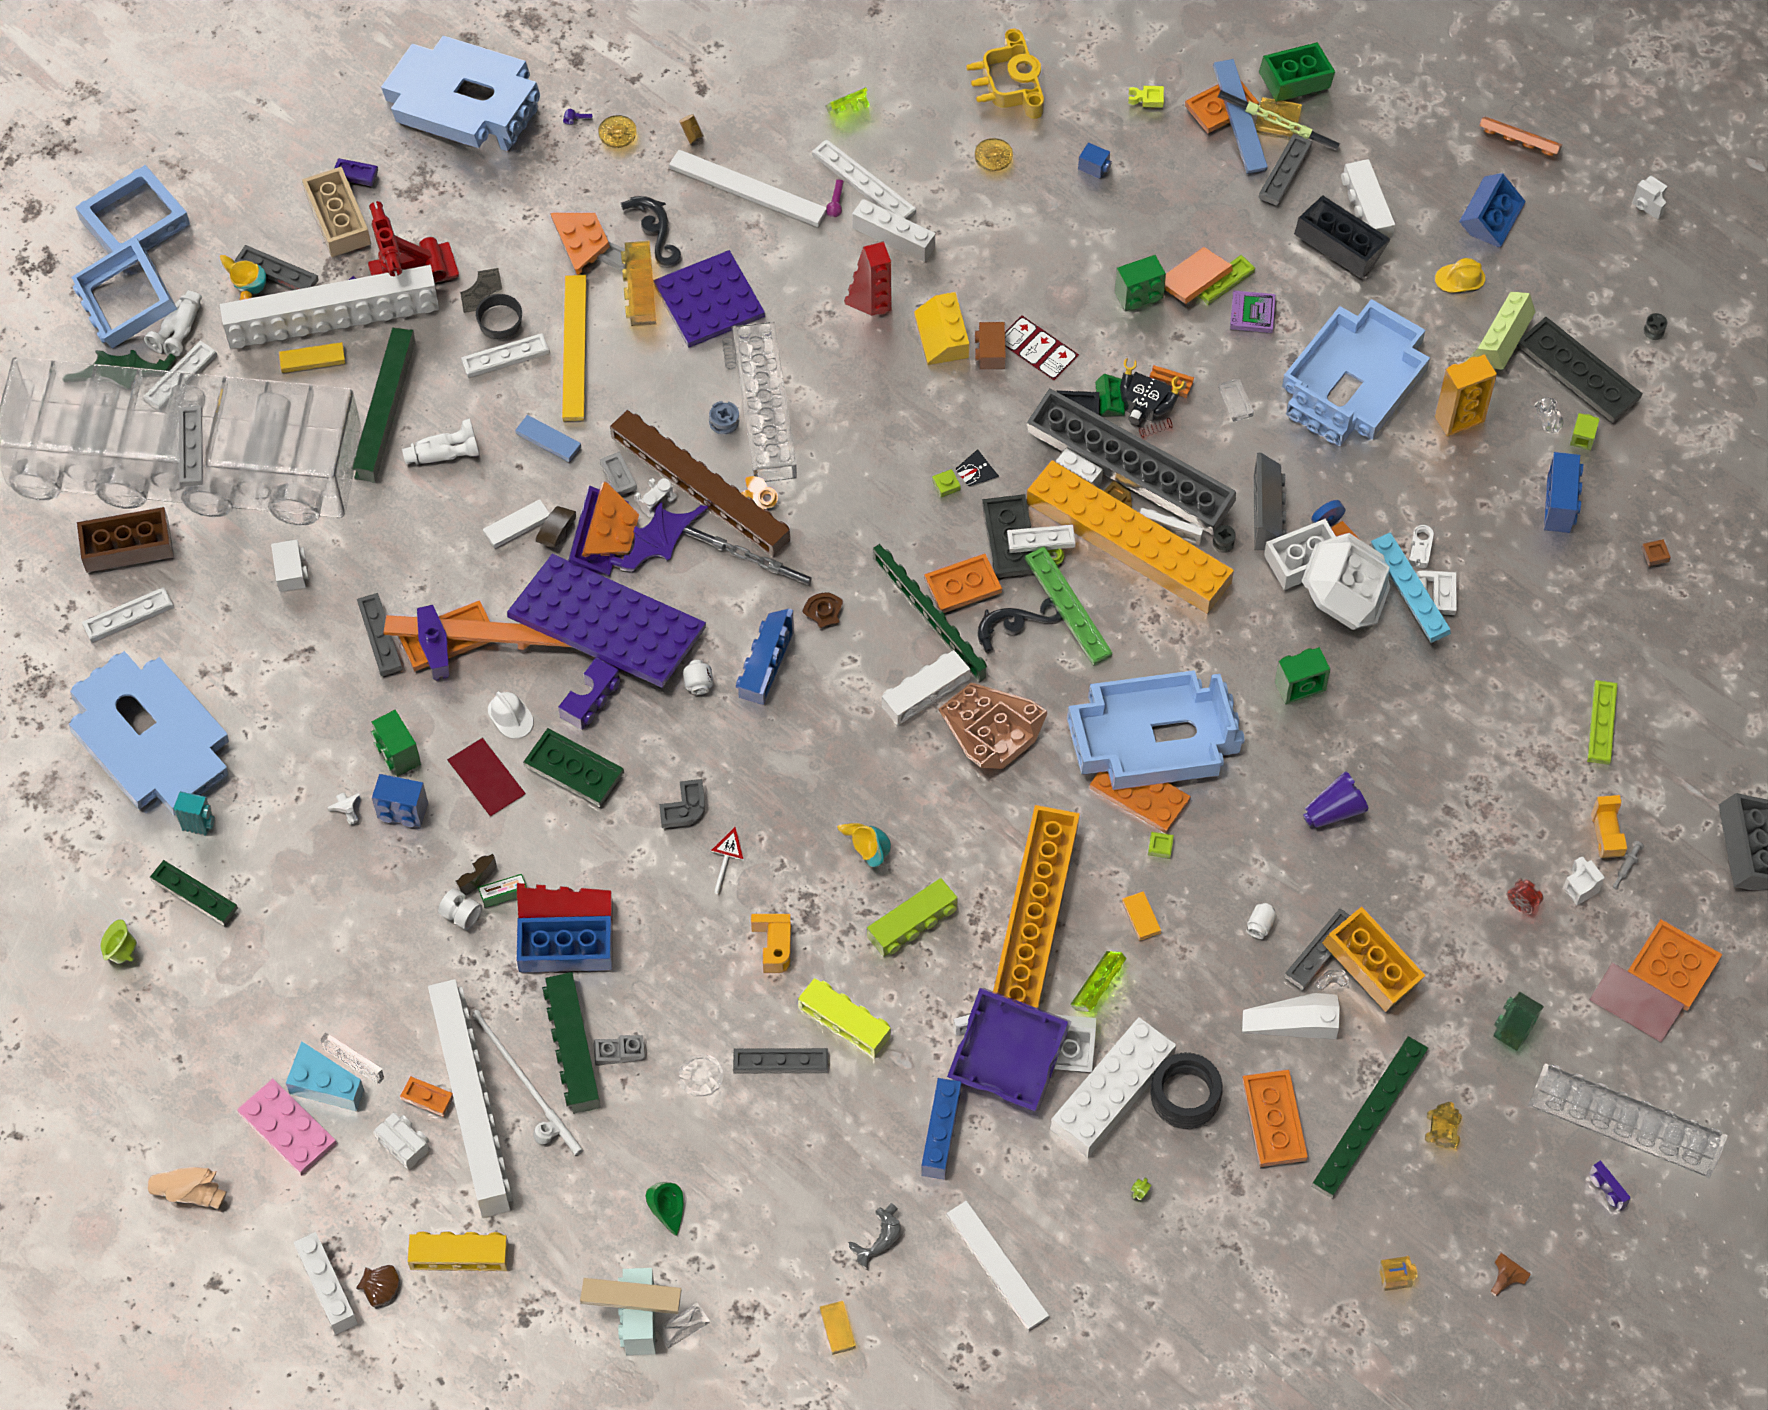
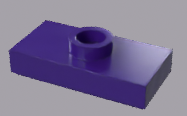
[334,158,378,186]

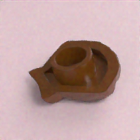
[802,592,843,628]
[356,1265,400,1307]

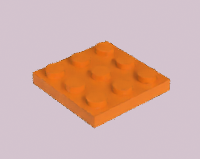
[1628,919,1722,1011]

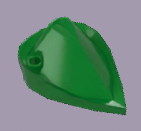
[645,1182,684,1236]

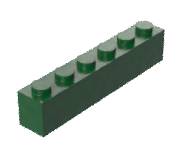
[542,972,601,1114]

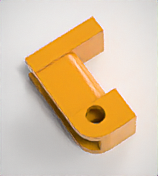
[1591,795,1627,858]
[751,914,791,973]

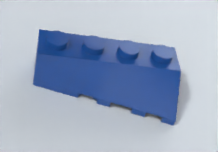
[736,609,794,705]

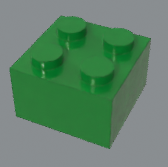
[1114,255,1166,311]
[1274,647,1331,704]
[370,709,421,777]

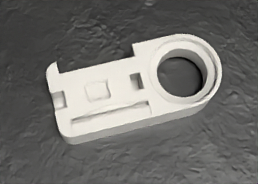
[1408,525,1434,569]

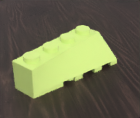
[1466,292,1536,370]

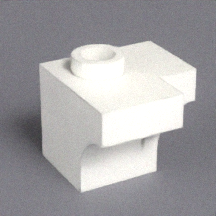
[1632,175,1667,219]
[1563,856,1604,905]

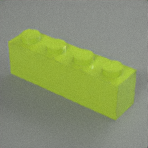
[867,878,958,957]

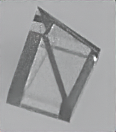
[655,1302,710,1349]

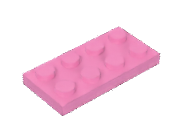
[237,1078,337,1175]

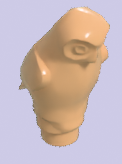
[148,1167,227,1209]

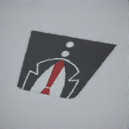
[956,449,999,486]

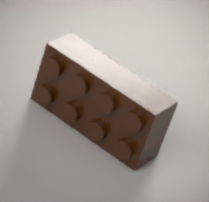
[77,507,174,573]

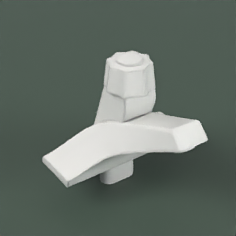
[328,793,360,825]

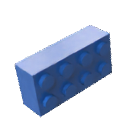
[516,916,613,972]

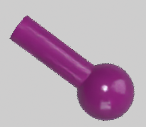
[826,179,844,217]

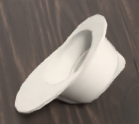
[488,691,533,739]

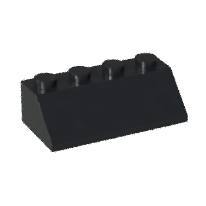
[1294,195,1390,278]

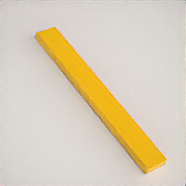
[562,275,587,421]

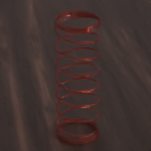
[1139,417,1173,438]

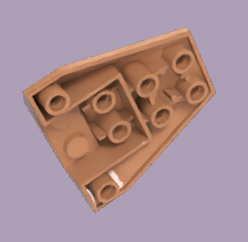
[938,683,1048,769]

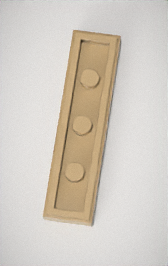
[580,1278,682,1314]

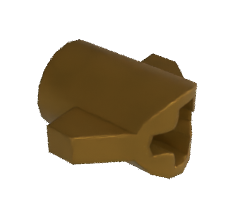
[679,114,704,144]

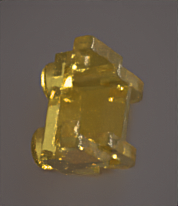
[1425,1102,1462,1148]

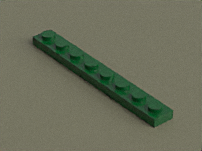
[873,544,987,682]
[1311,1036,1428,1199]

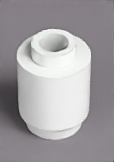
[1247,903,1277,939]

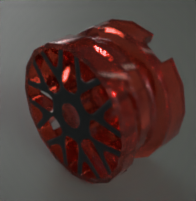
[1506,878,1544,914]

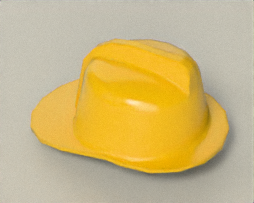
[1435,258,1485,293]

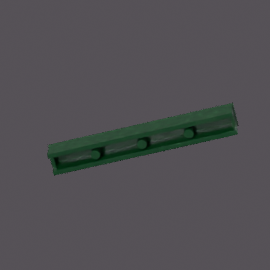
[352,327,416,483]

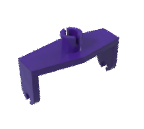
[417,605,449,680]

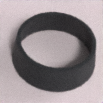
[476,294,522,339]

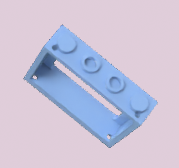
[75,165,190,254]
[72,238,177,348]

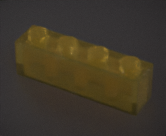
[621,241,656,326]

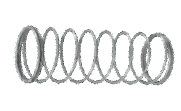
[722,337,737,369]

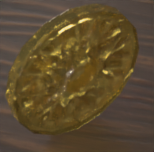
[598,115,637,148]
[974,138,1013,171]

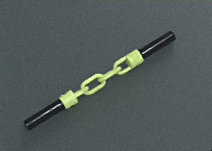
[1217,90,1340,151]

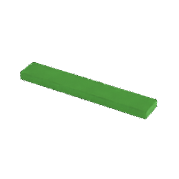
[1025,546,1113,665]

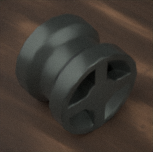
[1643,313,1668,340]
[1213,525,1236,553]

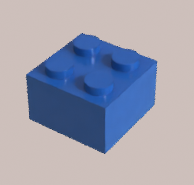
[372,774,428,827]

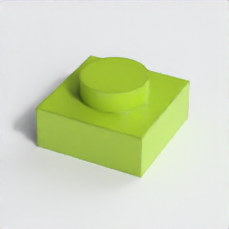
[932,469,961,497]

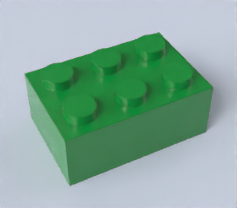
[1259,42,1335,102]

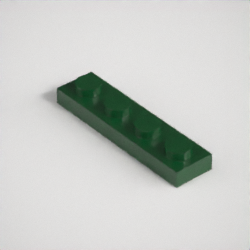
[150,860,238,926]

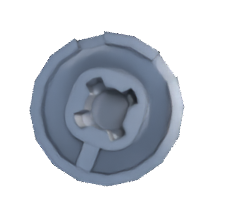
[709,401,739,435]

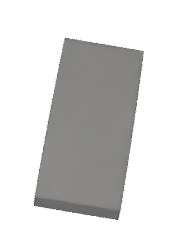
[593,1035,645,1065]

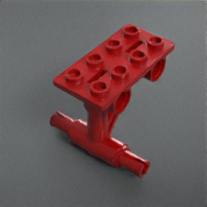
[368,201,459,283]

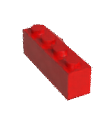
[844,241,892,316]
[517,883,613,925]

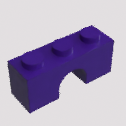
[558,657,620,730]

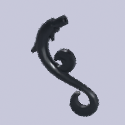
[620,196,681,267]
[977,598,1063,653]

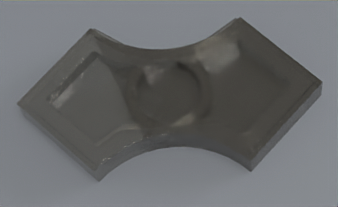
[460,268,502,313]

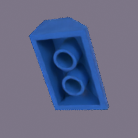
[1459,173,1526,247]

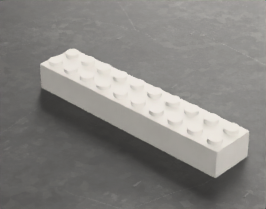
[220,265,439,349]
[428,979,513,1218]

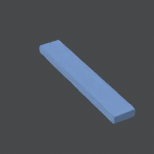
[1213,59,1268,174]

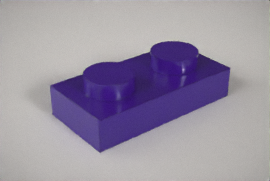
[1589,1160,1631,1211]

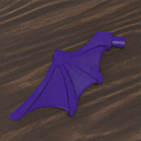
[610,503,708,572]

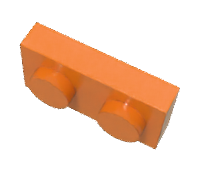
[400,1076,454,1117]

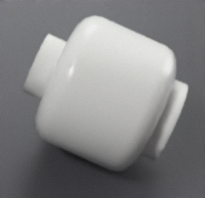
[683,660,713,695]

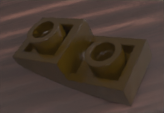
[536,506,576,548]
[455,853,497,895]

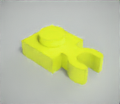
[1128,86,1164,108]

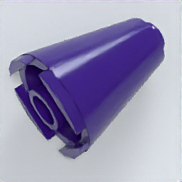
[1303,771,1369,828]

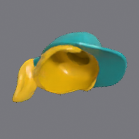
[220,255,266,295]
[837,823,891,867]

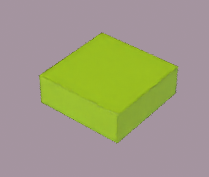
[1148,832,1174,859]

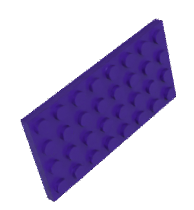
[507,554,706,687]

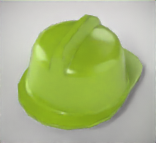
[100,919,137,964]

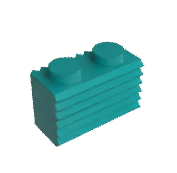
[174,791,215,836]

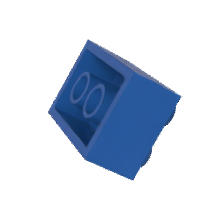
[1544,452,1583,533]

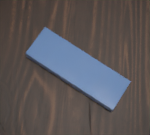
[515,415,581,463]

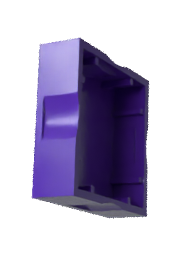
[947,988,1072,1111]

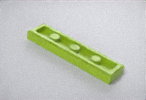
[1587,680,1617,765]

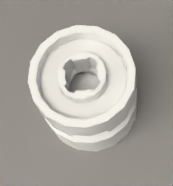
[438,888,482,930]

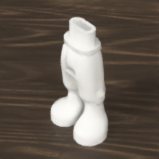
[144,290,202,357]
[402,418,479,465]

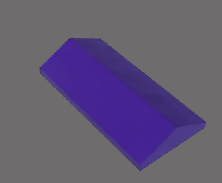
[568,485,629,577]

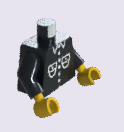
[1120,358,1187,425]

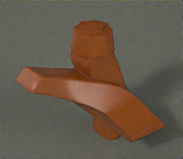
[1491,1252,1531,1296]

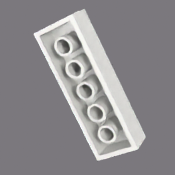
[1050,1017,1176,1158]

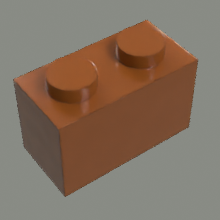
[975,322,1006,369]

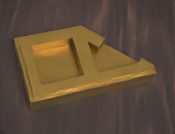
[1104,481,1132,508]

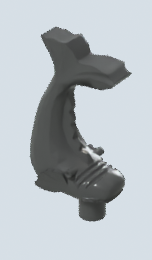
[848,1203,901,1270]

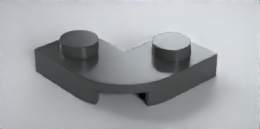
[659,779,705,828]

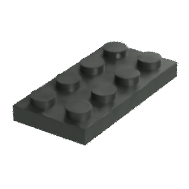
[982,494,1034,578]

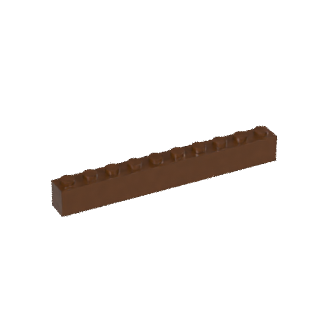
[610,410,790,557]

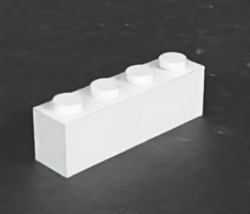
[1341,159,1395,238]
[852,199,935,263]
[882,650,970,726]
[293,1232,357,1335]

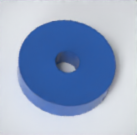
[1311,500,1346,526]

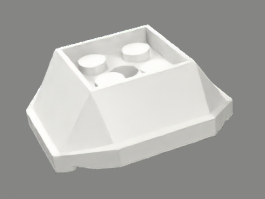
[1302,533,1390,630]

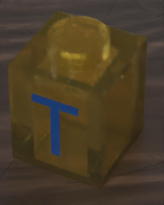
[1378,1256,1417,1291]

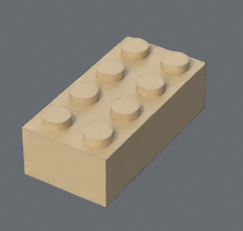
[302,167,371,257]

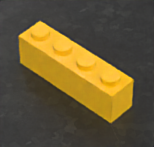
[407,1231,509,1271]

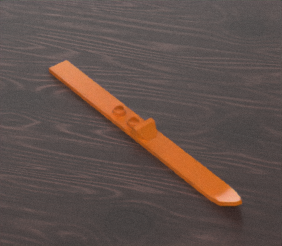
[384,615,572,650]

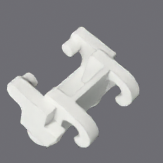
[633,478,677,519]

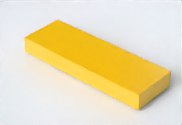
[279,342,346,373]

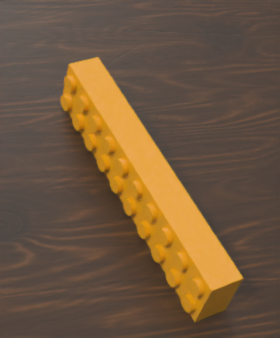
[1026,460,1234,614]
[993,805,1080,1009]

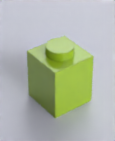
[1570,413,1600,451]

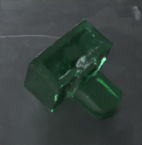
[1493,992,1544,1051]

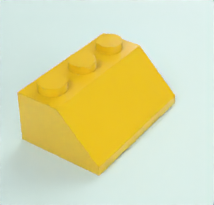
[914,292,969,365]

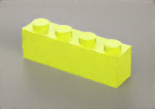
[798,978,891,1058]

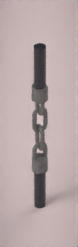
[683,525,812,585]

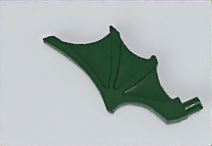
[63,350,176,391]

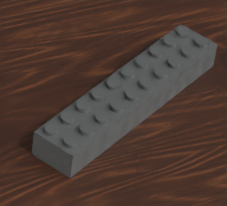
[1027,388,1236,535]

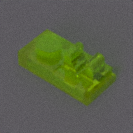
[825,87,869,114]

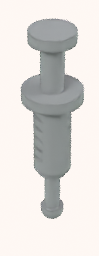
[1613,841,1644,889]

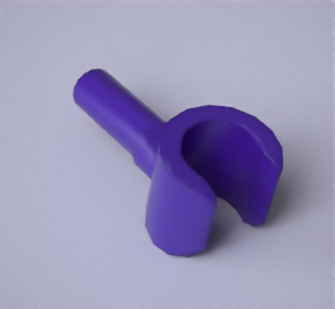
[563,108,593,125]

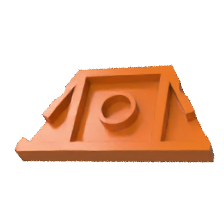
[550,213,610,275]
[582,481,639,557]

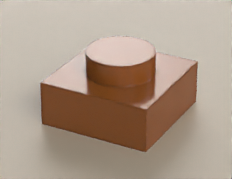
[1641,539,1671,566]

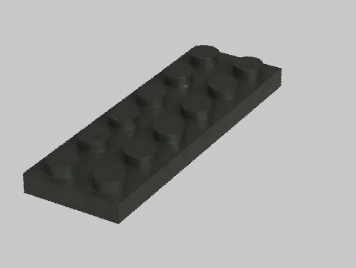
[1517,317,1643,423]

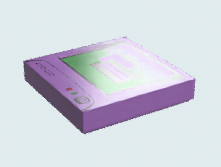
[1230,290,1275,333]

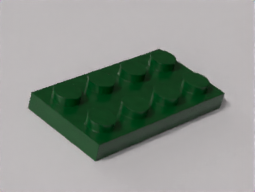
[523,728,624,807]

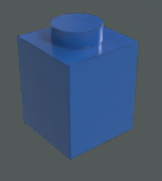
[1078,142,1112,179]

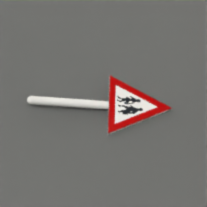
[710,827,744,893]

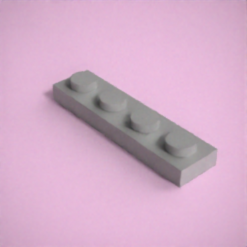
[179,406,203,487]

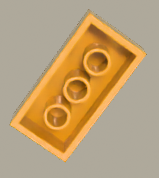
[1435,354,1497,436]
[1322,906,1426,1012]

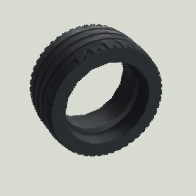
[1150,1052,1223,1129]

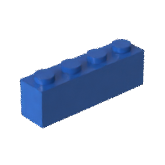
[921,1078,961,1180]

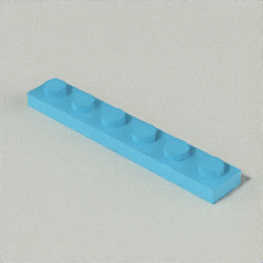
[1371,532,1451,643]

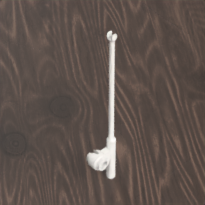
[472,1010,583,1156]

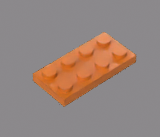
[398,600,490,672]
[1089,771,1191,834]
[1242,1070,1308,1167]

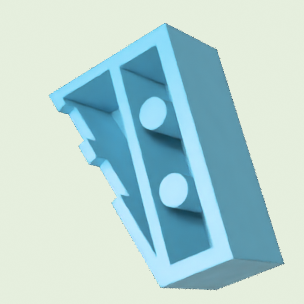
[286,1041,364,1112]

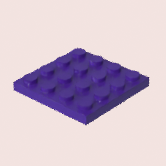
[653,250,765,348]

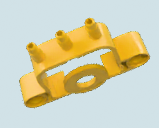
[966,28,1044,119]

